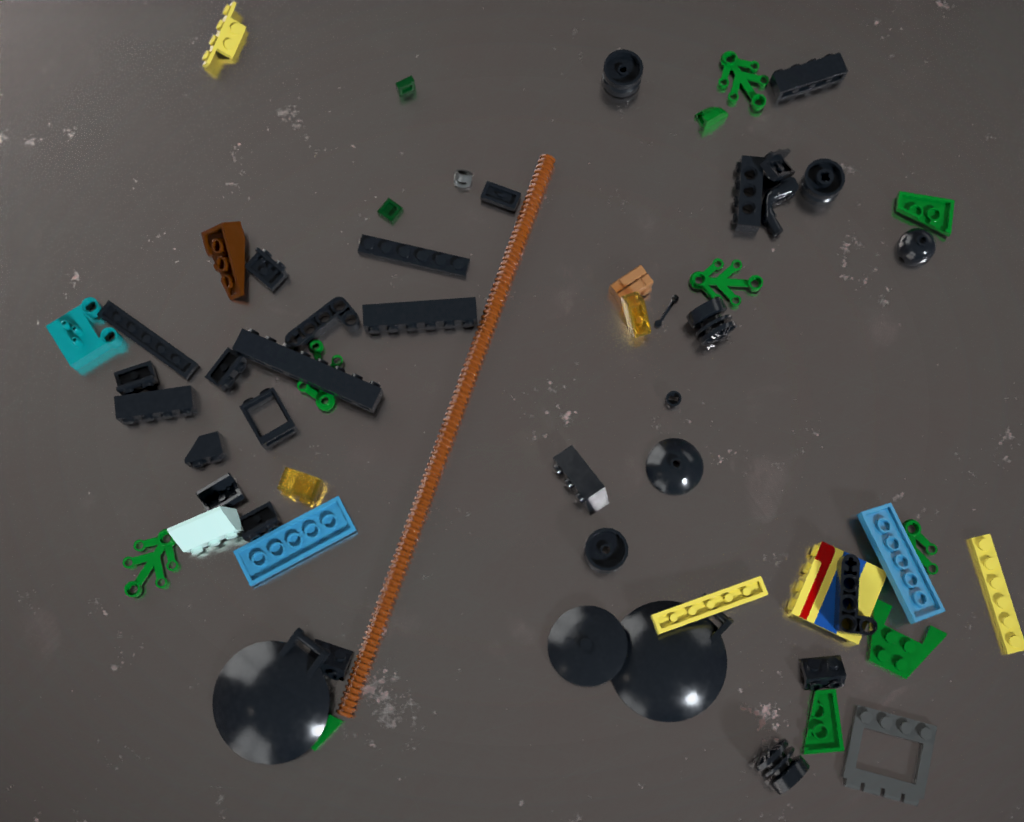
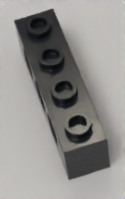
[732,155,764,233]

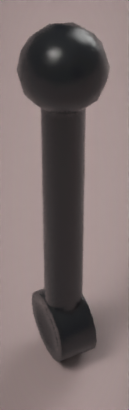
[654,295,679,328]

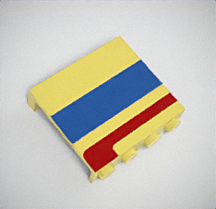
[787,541,887,646]

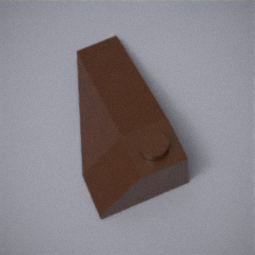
[201,221,245,300]

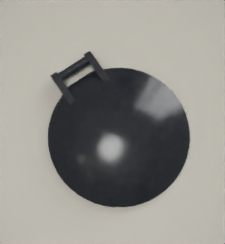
[611,593,734,722]
[212,627,331,765]

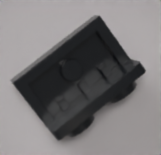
[760,149,795,182]
[245,247,288,292]
[205,347,247,391]
[114,361,158,395]
[196,473,245,512]
[239,501,282,542]
[309,639,353,681]
[800,655,847,691]

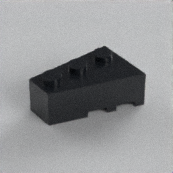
[553,445,609,516]

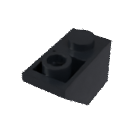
[184,431,227,468]

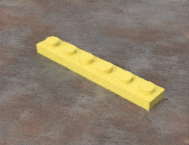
[969,534,1024,655]
[650,576,769,635]

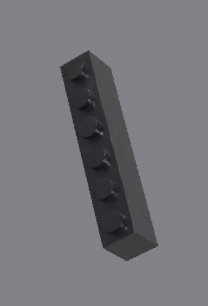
[362,297,478,334]

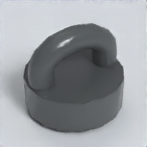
[453,169,473,188]

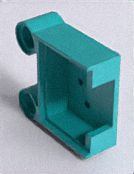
[46,297,123,370]

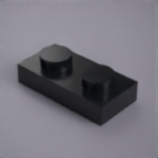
[480,181,521,212]

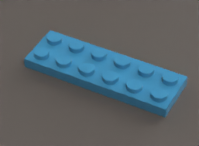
[233,496,357,587]
[857,502,946,624]

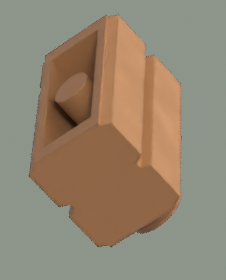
[609,265,654,307]

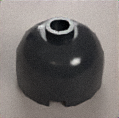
[896,228,936,266]

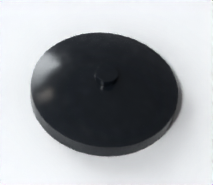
[548,606,628,687]

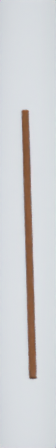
[336,154,555,718]

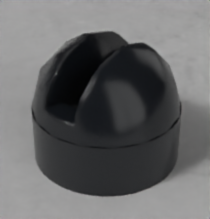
[666,391,682,406]

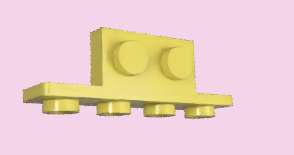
[202,1,246,68]

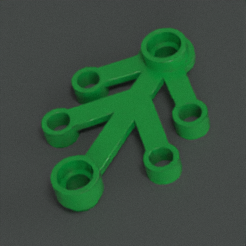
[717,51,769,110]
[689,258,763,308]
[297,340,344,411]
[902,519,938,575]
[122,529,180,598]

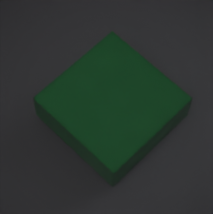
[395,75,416,96]
[377,197,403,224]

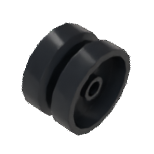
[602,49,644,98]
[799,158,845,206]
[584,528,628,574]

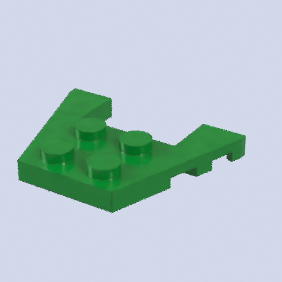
[867,599,947,679]

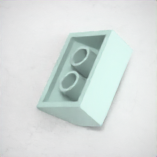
[167,506,244,555]

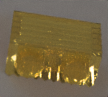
[620,291,651,338]
[277,467,324,505]

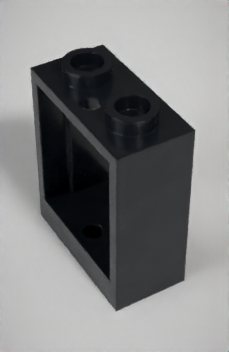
[239,387,298,449]

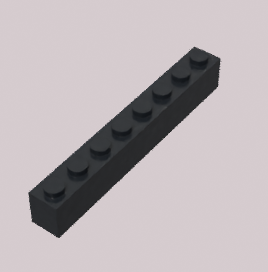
[232,328,383,413]

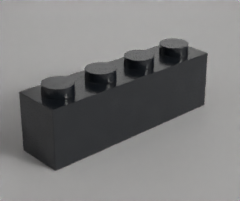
[769,52,848,100]
[114,385,197,425]

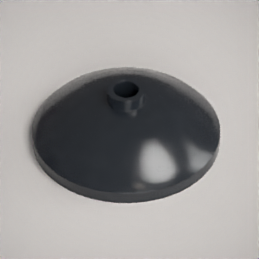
[645,438,704,495]

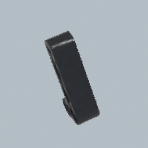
[285,296,361,352]
[834,554,878,636]

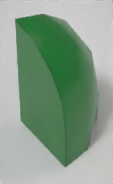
[695,106,728,130]

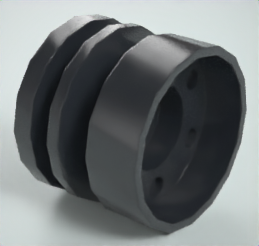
[686,297,737,346]
[754,738,810,795]

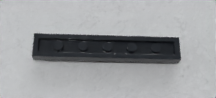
[357,234,470,278]
[97,300,199,380]

